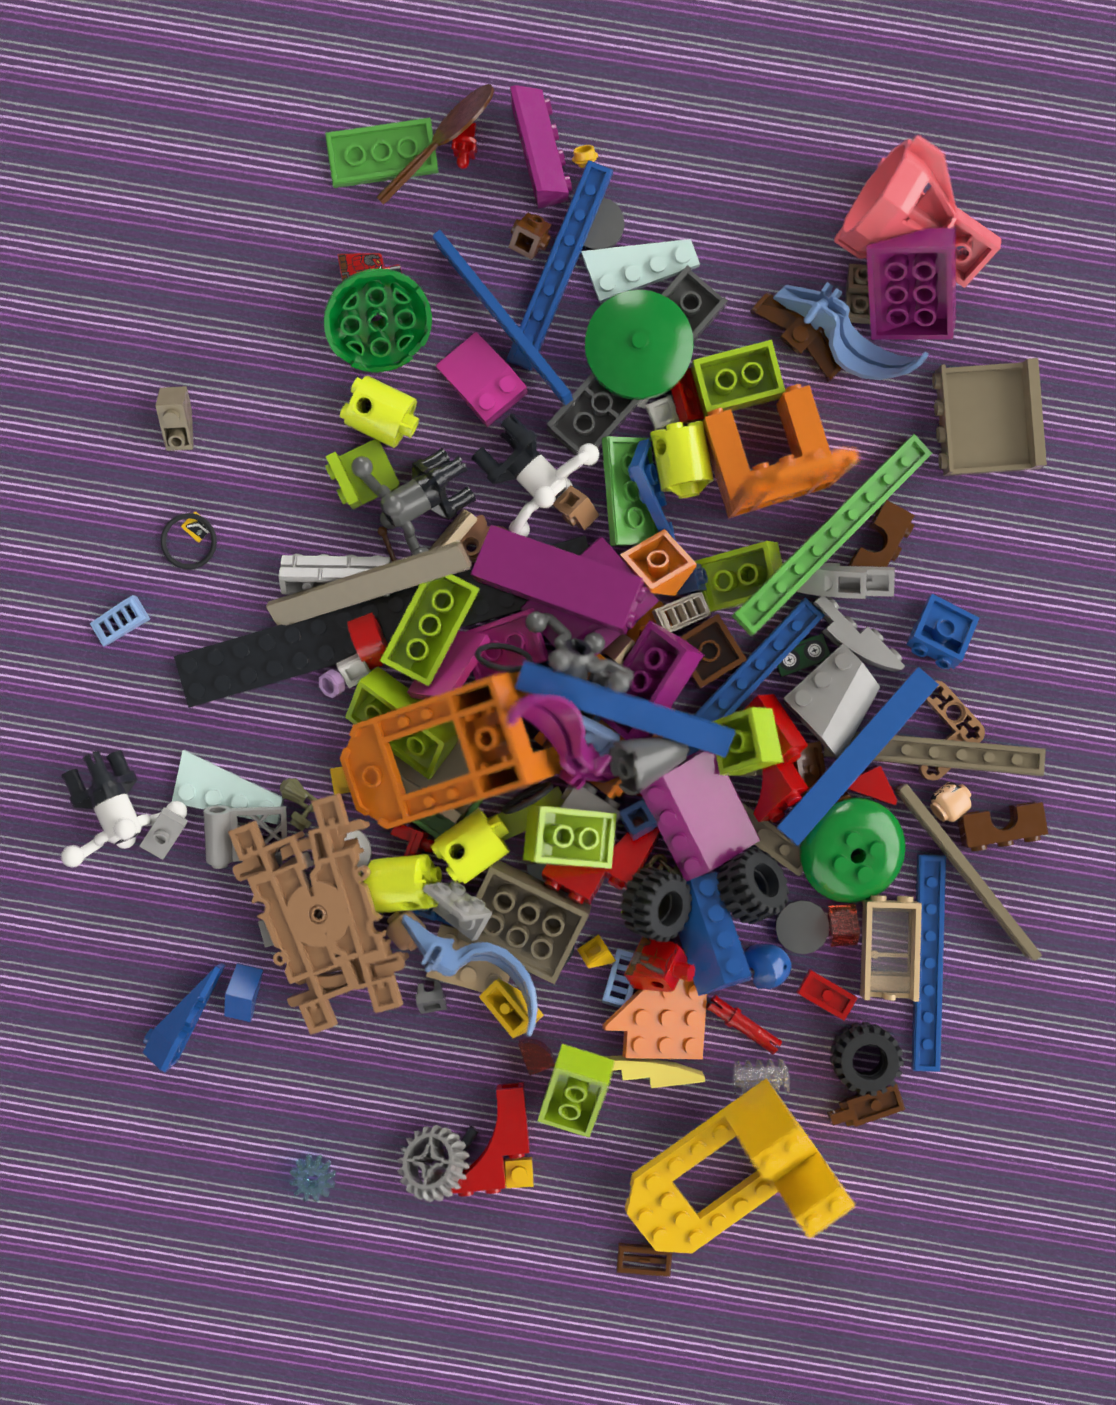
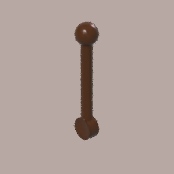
[377,526,397,562]

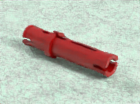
[706,994,782,1055]

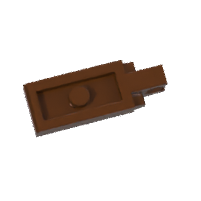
[827,1083,906,1127]

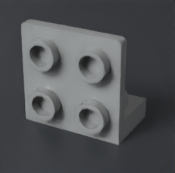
[423,881,493,941]

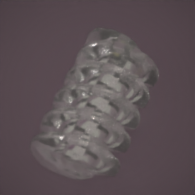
[732,1058,790,1095]

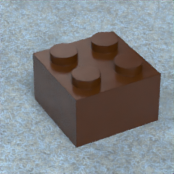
[680,614,747,689]

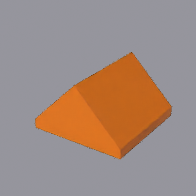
[620,529,696,596]

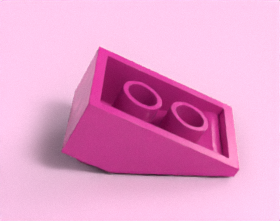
[436,332,528,427]

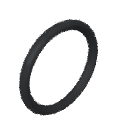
[160,513,217,570]
[475,643,533,673]
[502,782,553,815]

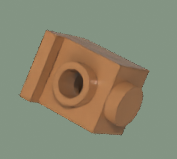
[553,485,599,530]

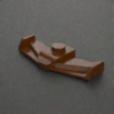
[750,292,842,383]

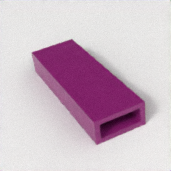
[471,525,647,635]

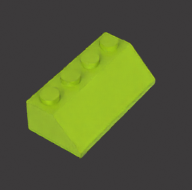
[380,574,480,686]
[345,667,459,780]

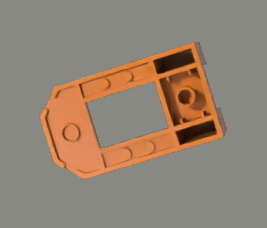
[703,384,859,519]
[340,672,563,829]

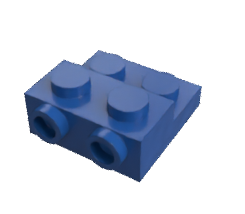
[906,594,980,669]

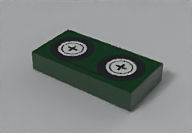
[777,634,831,677]

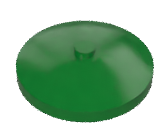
[585,290,693,400]

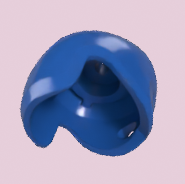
[744,944,791,989]

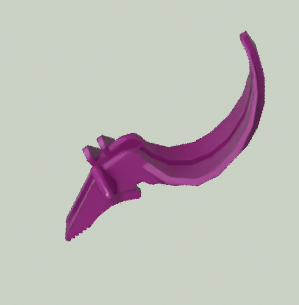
[506,694,619,790]

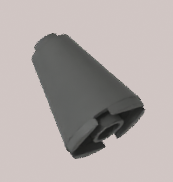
[609,736,688,795]

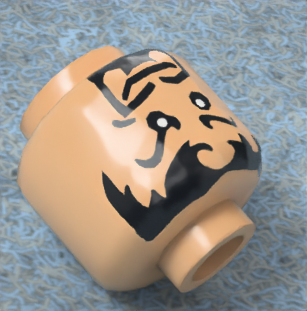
[930,782,971,822]

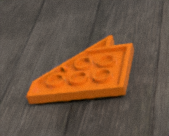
[602,949,707,1059]

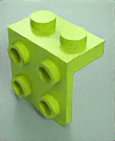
[325,440,400,509]

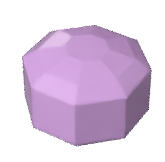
[319,669,345,698]

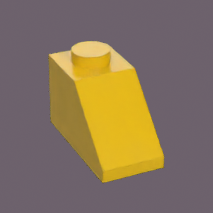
[479,978,544,1039]

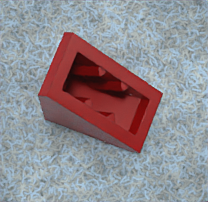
[848,765,897,805]

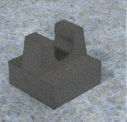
[415,980,447,1014]

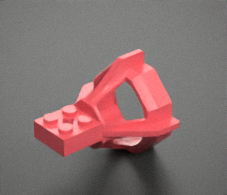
[834,135,1001,288]

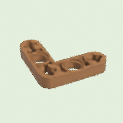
[918,680,985,781]

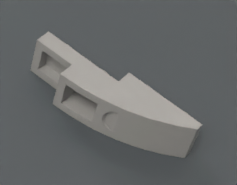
[796,563,895,599]
[812,596,905,672]

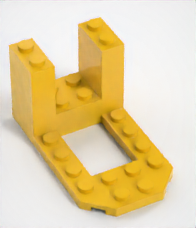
[624,1078,856,1253]

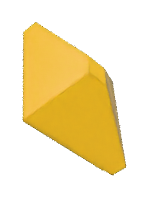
[577,934,616,969]

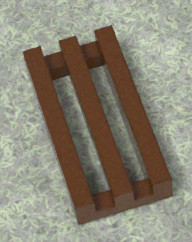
[616,1243,672,1277]

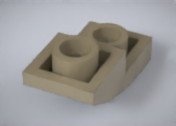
[845,264,870,324]

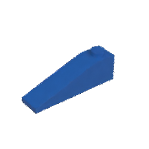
[142,963,226,1072]

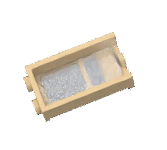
[860,895,922,1002]

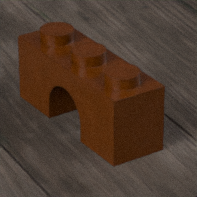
[848,500,915,567]
[957,801,1049,852]

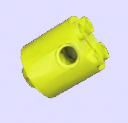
[340,375,419,448]
[650,421,714,499]
[431,808,510,884]
[363,854,442,913]

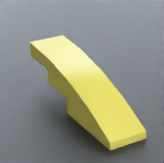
[603,1055,705,1088]

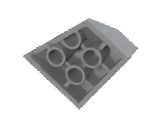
[784,643,880,758]

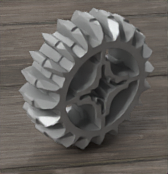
[397,1125,469,1202]

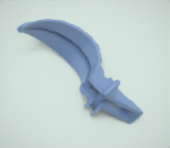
[773,282,929,380]
[401,915,538,1037]

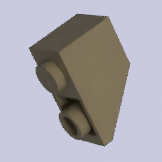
[155,386,194,451]

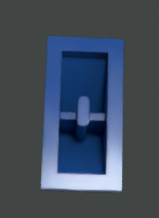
[224,963,264,1022]

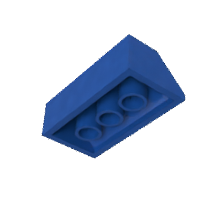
[678,872,752,996]

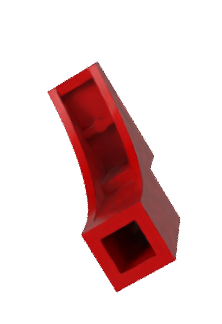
[744,694,808,822]
[541,819,661,905]
[452,1082,530,1197]

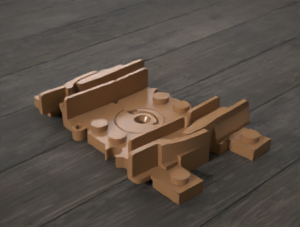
[228,793,409,1035]

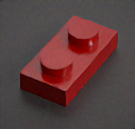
[671,367,704,423]
[796,969,858,1021]

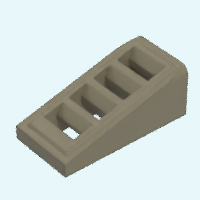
[652,591,711,632]

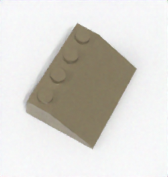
[457,860,592,984]

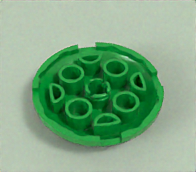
[323,268,432,372]
[799,798,906,903]

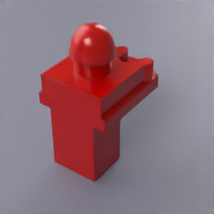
[451,123,478,169]
[391,824,435,856]

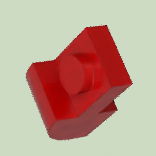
[347,613,388,670]

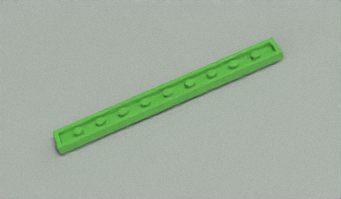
[732,434,932,636]

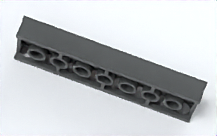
[546,265,728,456]

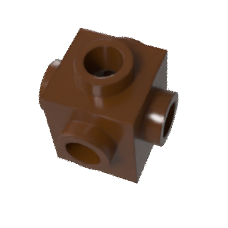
[508,212,551,260]

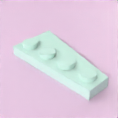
[581,239,700,303]
[172,750,284,824]

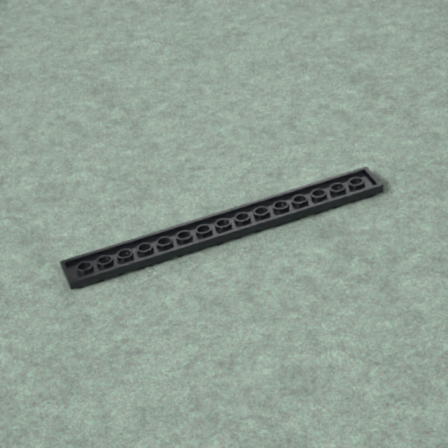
[174,535,589,708]

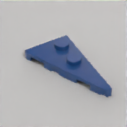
[628,439,676,541]

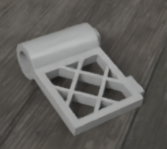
[203,805,288,869]

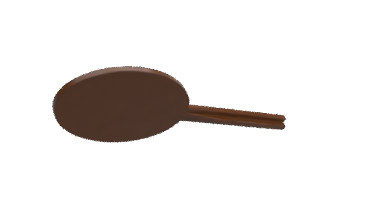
[376,84,494,205]

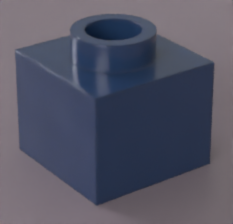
[678,564,708,595]
[619,799,657,841]

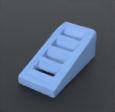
[90,595,150,647]
[602,948,634,1008]

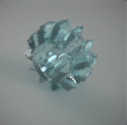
[289,1154,336,1202]

